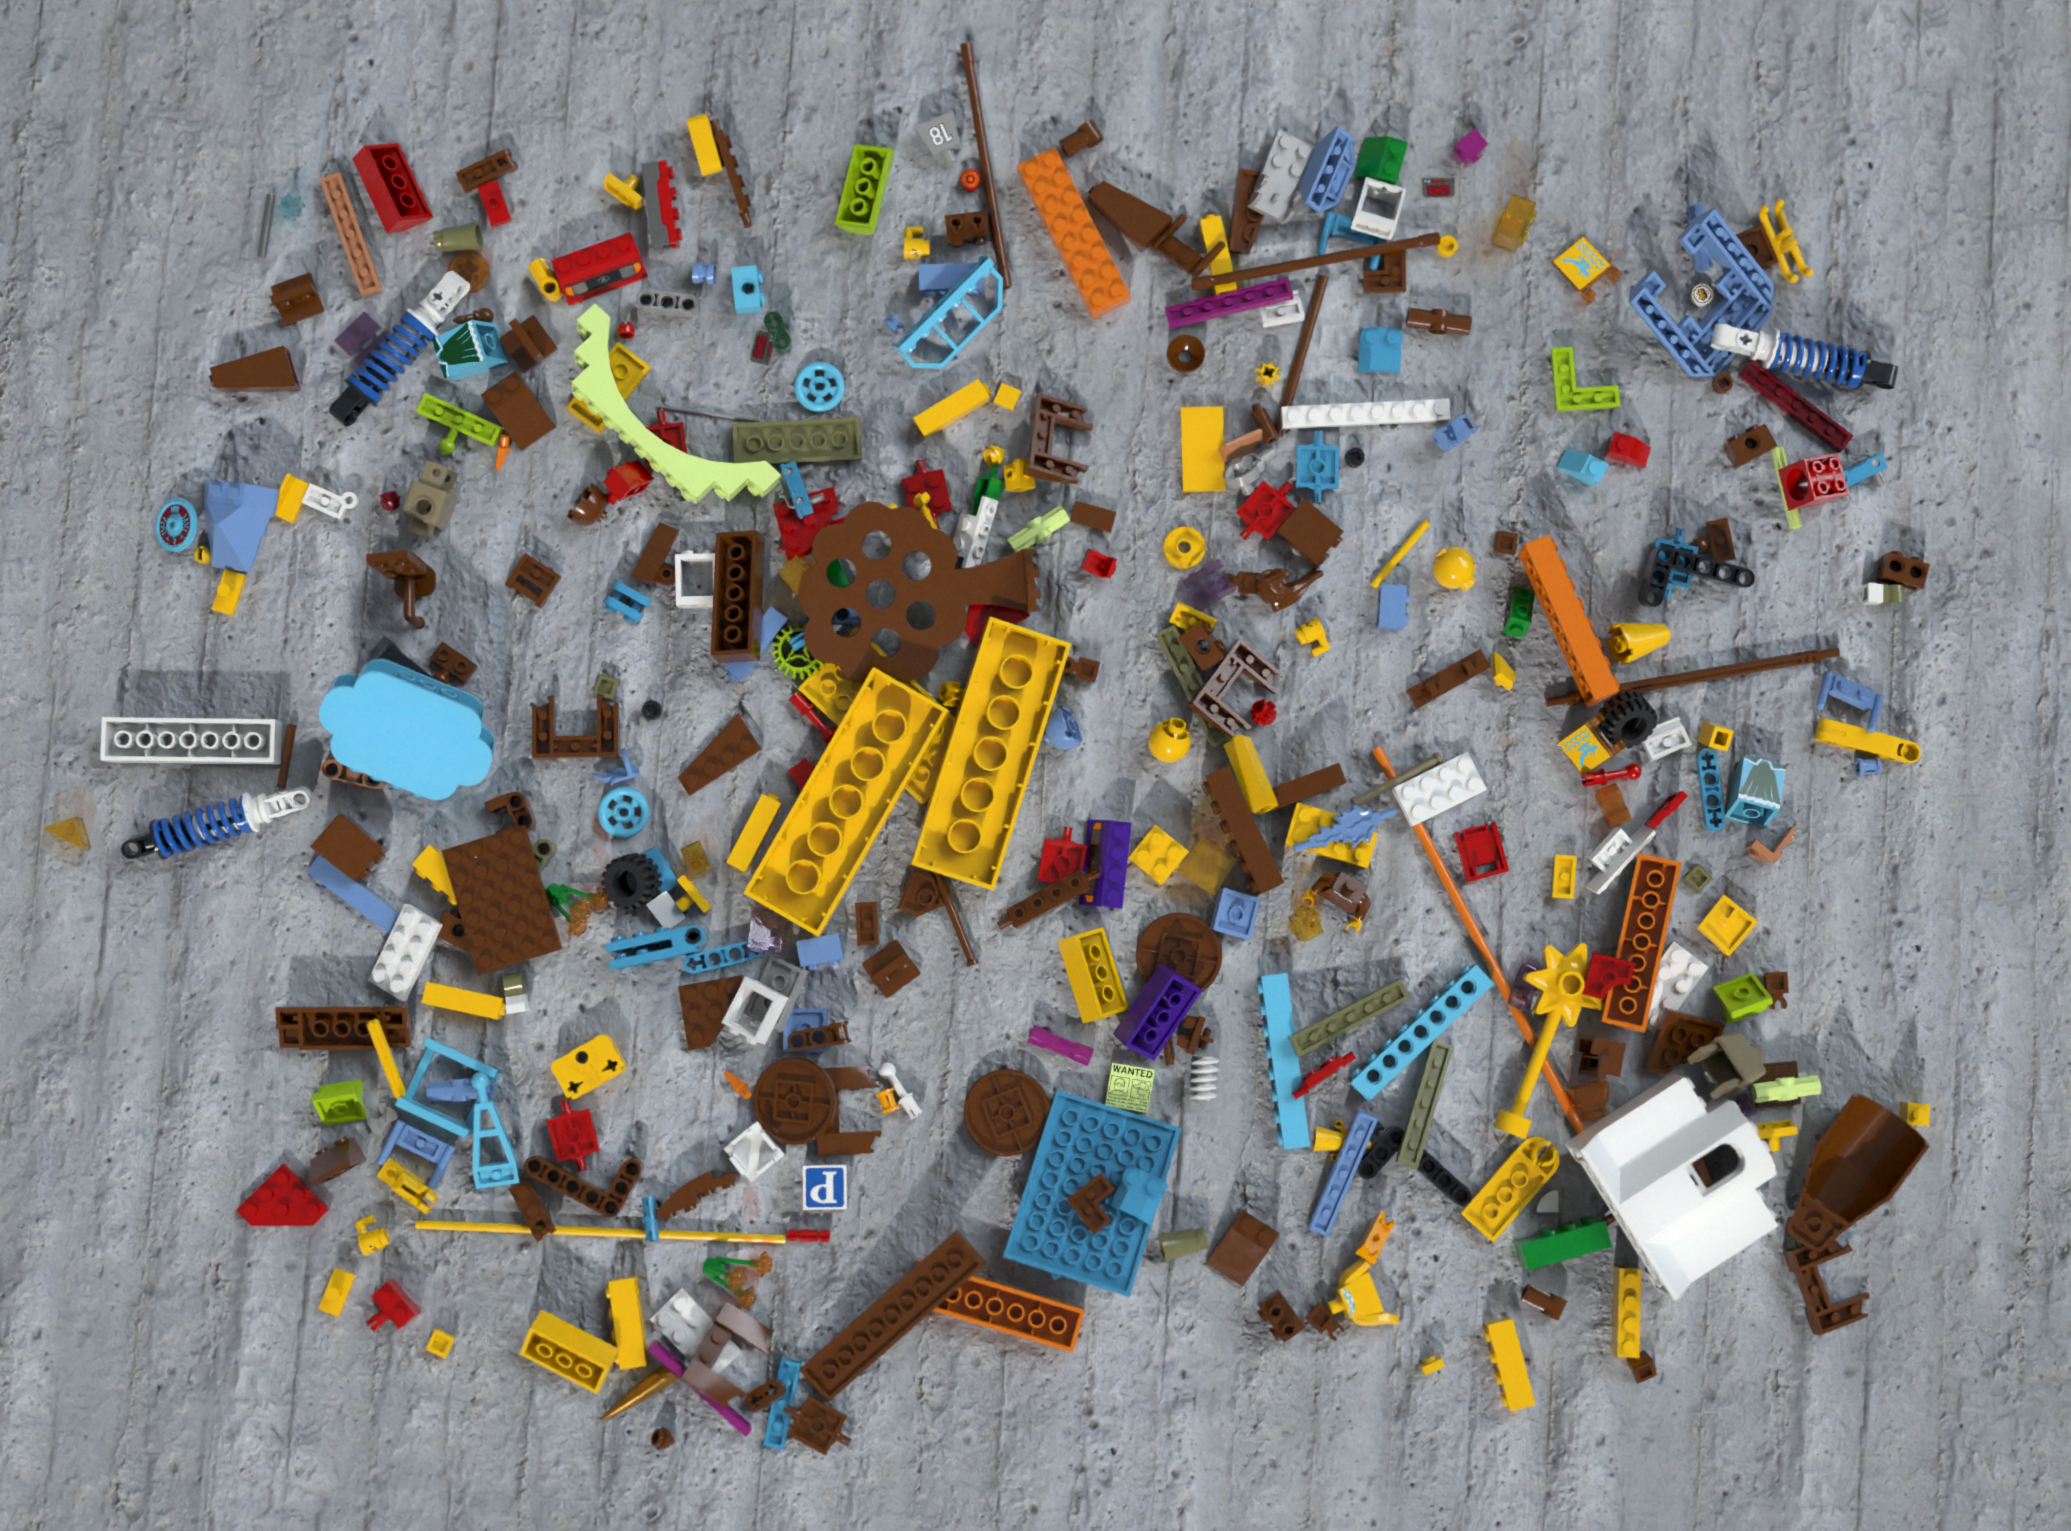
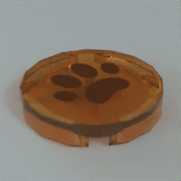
[448,251,491,293]

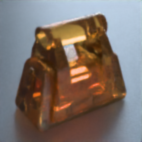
[1565,1079,1609,1122]

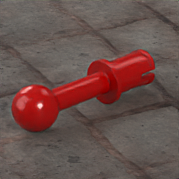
[789,691,836,744]
[1581,763,1642,787]

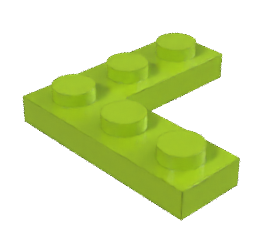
[1550,347,1620,412]

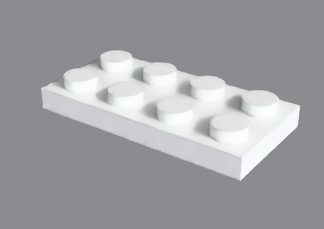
[1392,752,1487,827]
[368,904,443,1001]
[1646,941,1709,1035]
[650,1288,743,1374]

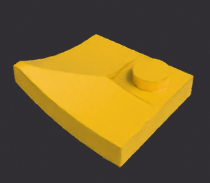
[1696,895,1758,957]

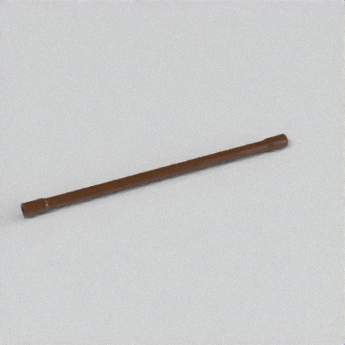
[960,42,1012,290]
[1191,232,1441,291]

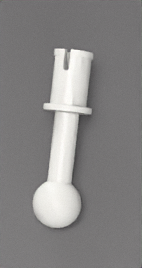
[879,1062,923,1120]

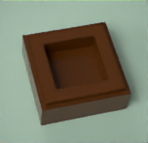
[1493,531,1518,556]

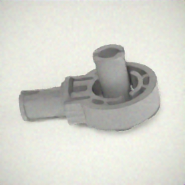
[1223,446,1278,495]

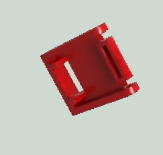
[1453,822,1509,882]

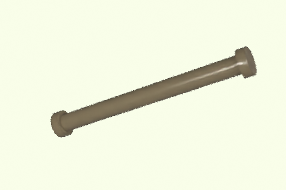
[1350,752,1443,808]

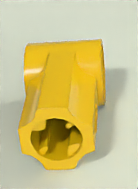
[528,258,563,302]

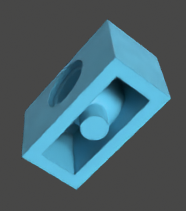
[731,265,766,315]

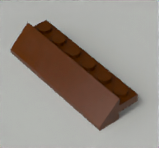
[275,1006,413,1050]

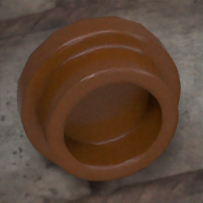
[651,1427,674,1450]

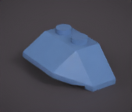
[1299,126,1355,213]

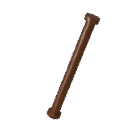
[929,871,979,967]

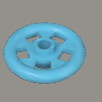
[794,362,845,412]
[598,787,649,838]

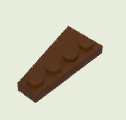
[1228,168,1265,256]
[678,714,762,796]

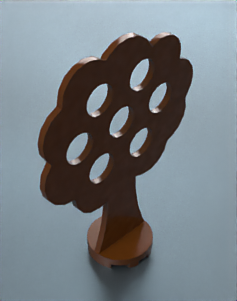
[798,501,1041,683]

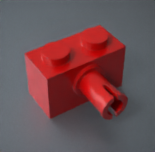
[603,460,654,505]
[366,1279,421,1332]

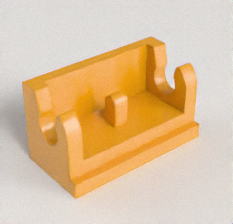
[1355,1210,1395,1265]

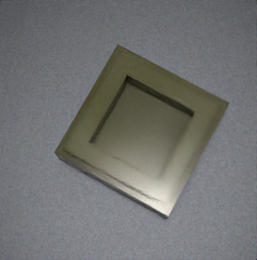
[592,673,621,701]
[1681,863,1713,894]

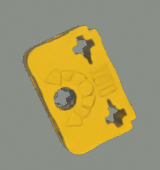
[551,1034,627,1099]

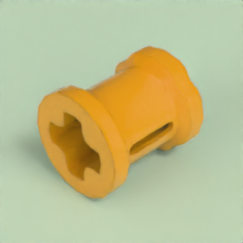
[875,1087,900,1114]

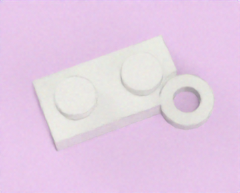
[301,483,358,521]

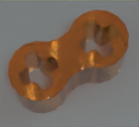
[1594,783,1631,829]

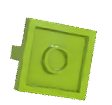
[1713,972,1773,1024]
[312,1079,368,1126]

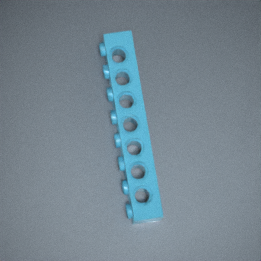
[1348,964,1494,1102]

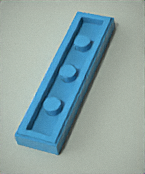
[763,1357,802,1450]

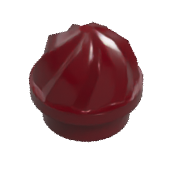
[379,490,401,511]

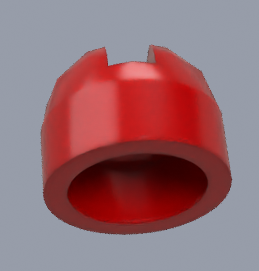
[618,321,635,339]

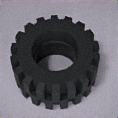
[1597,690,1658,749]
[601,853,662,910]

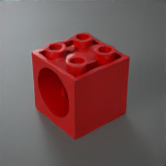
[1778,453,1849,511]

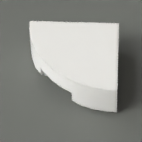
[1535,1190,1559,1212]

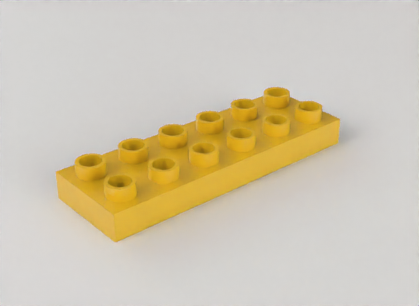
[909,617,1071,891]
[744,667,950,937]

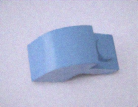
[1433,413,1478,453]

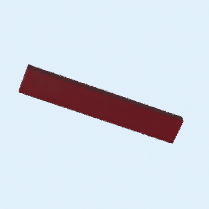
[1738,360,1854,453]

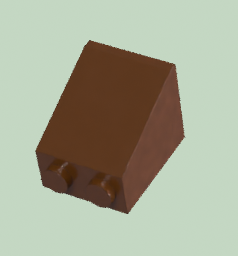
[310,814,388,882]

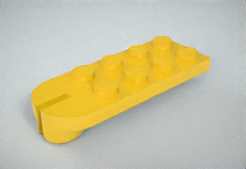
[1460,1136,1559,1243]

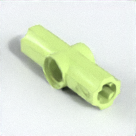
[1007,505,1070,553]
[1751,1075,1821,1103]

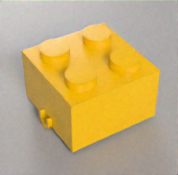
[1128,824,1189,885]

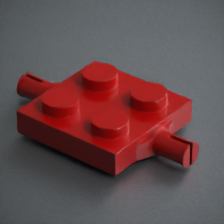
[645,410,688,482]
[902,459,953,530]
[1235,480,1296,541]
[1038,826,1087,885]
[1291,1051,1356,1100]
[546,1099,601,1172]

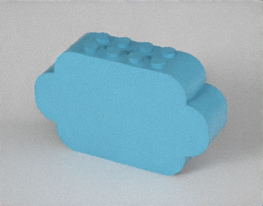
[319,659,495,800]

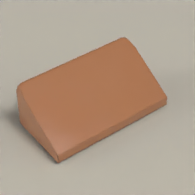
[1218,428,1262,462]

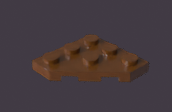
[678,975,743,1050]
[1643,1007,1725,1075]

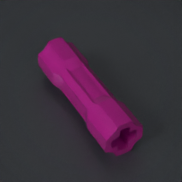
[1027,1025,1094,1066]

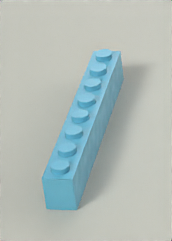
[1256,973,1310,1150]

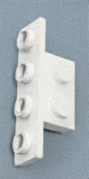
[953,496,998,568]
[1585,825,1656,894]

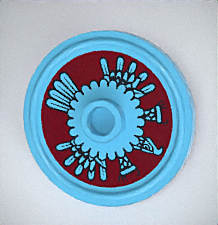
[155,498,198,552]

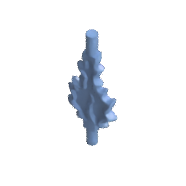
[1293,804,1397,853]

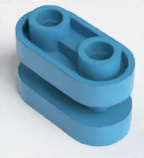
[603,580,652,624]

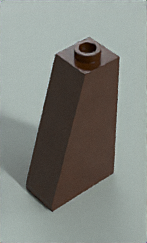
[1088,180,1172,253]
[209,345,301,392]
[1269,763,1347,812]

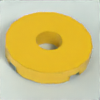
[1163,526,1205,569]

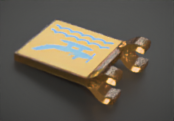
[1551,235,1622,305]
[1557,712,1626,774]

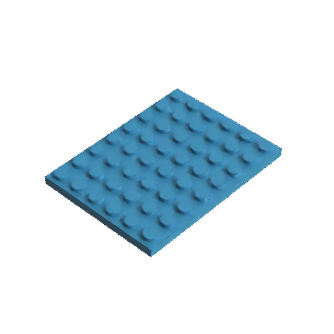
[1003,1090,1181,1298]

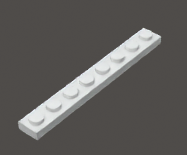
[1280,399,1451,429]

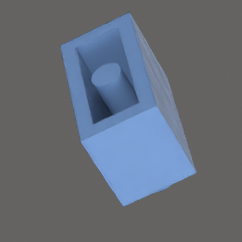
[1376,584,1410,631]
[796,933,845,970]

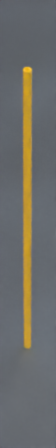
[415,1220,786,1244]

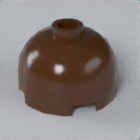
[567,483,607,526]

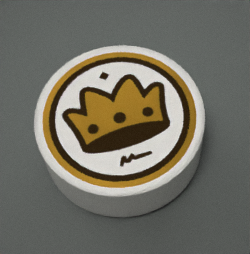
[1690,284,1713,307]

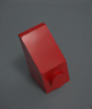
[1604,432,1651,468]

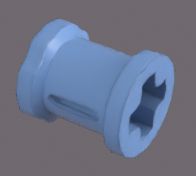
[1854,757,1882,777]

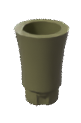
[433,221,483,252]
[1158,1228,1208,1263]

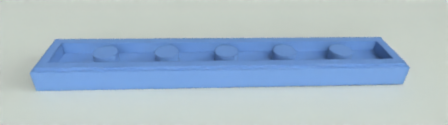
[306,855,400,934]
[1307,1109,1379,1237]

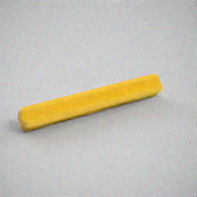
[367,1019,406,1099]

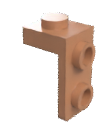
[1745,826,1797,863]

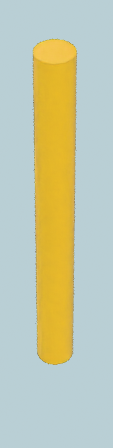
[1370,520,1430,589]

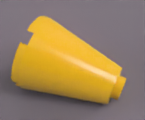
[1608,623,1671,665]

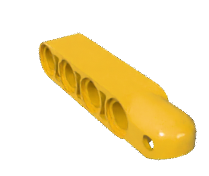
[1814,718,1921,764]

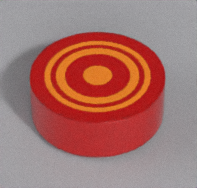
[960,169,981,192]

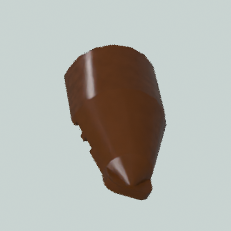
[1787,1093,1930,1252]

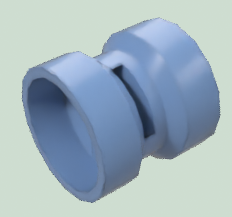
[692,262,716,285]

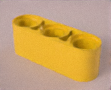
[686,113,723,176]

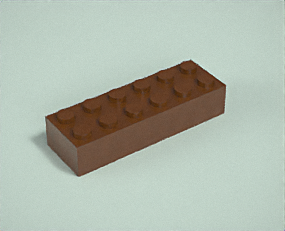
[710,530,765,663]
[1201,765,1285,895]

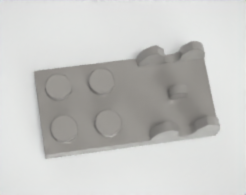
[1247,129,1315,224]

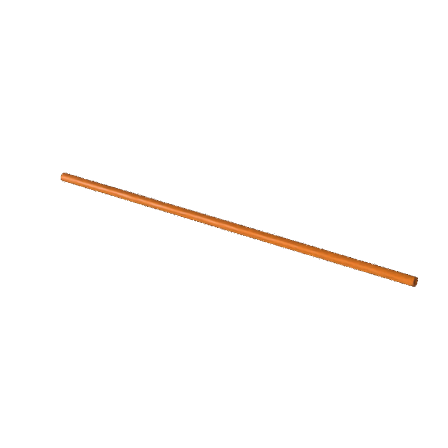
[1372,746,1585,1135]

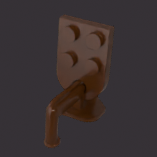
[366,550,436,629]

